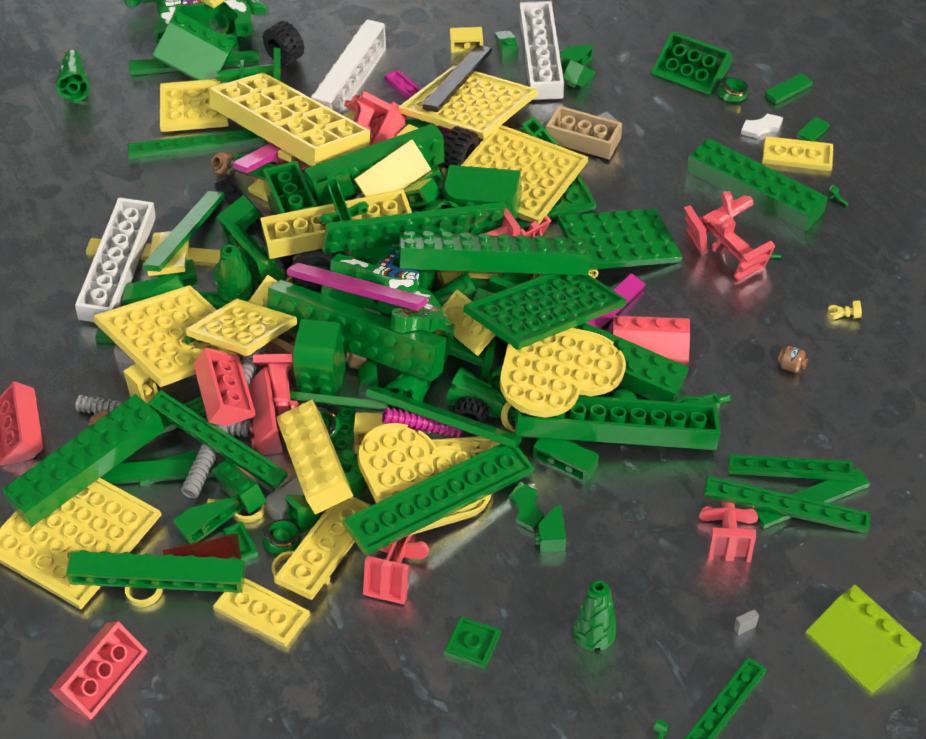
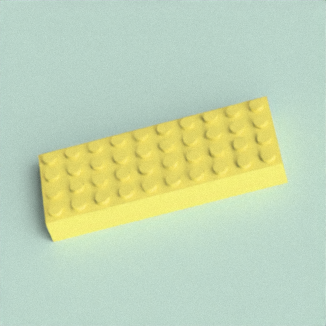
[209,72,370,167]

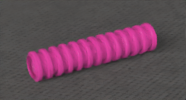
[382,407,462,438]

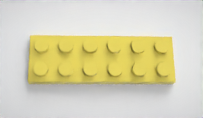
[274,497,372,600]

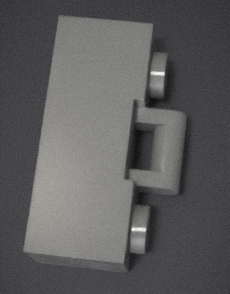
[264,474,304,520]

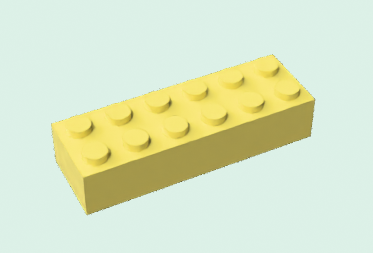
[276,400,353,514]

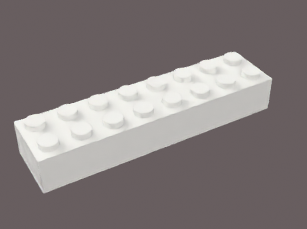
[519,1,564,100]
[311,19,386,115]
[75,198,156,322]

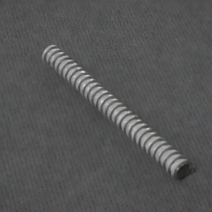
[181,348,264,498]
[75,395,250,438]

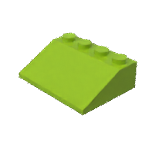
[805,585,922,694]

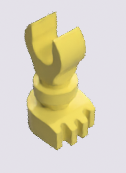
[828,300,862,320]

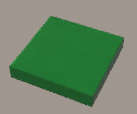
[444,616,501,669]

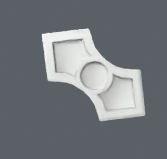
[741,114,783,139]

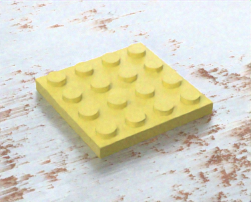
[160,79,228,132]
[186,299,297,356]

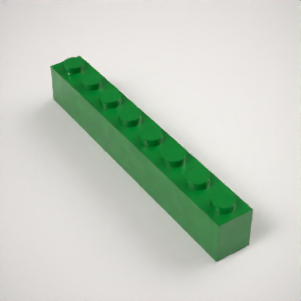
[66,550,245,593]

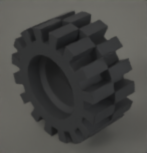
[453,396,490,424]

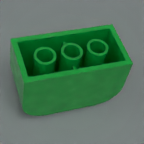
[263,161,318,215]
[445,165,522,219]
[293,319,346,397]

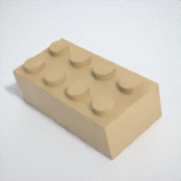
[546,106,622,159]

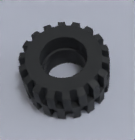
[262,21,305,66]
[441,126,479,169]

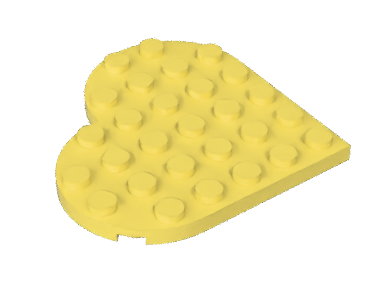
[500,328,626,418]
[358,423,492,537]

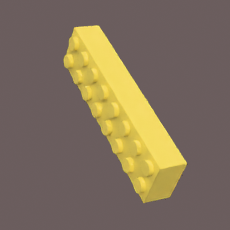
[260,189,412,259]

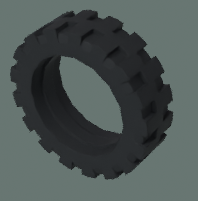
[291,250,335,294]

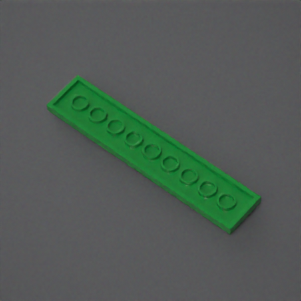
[322,202,506,253]
[342,444,535,556]

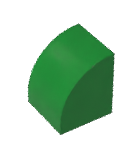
[358,360,378,391]

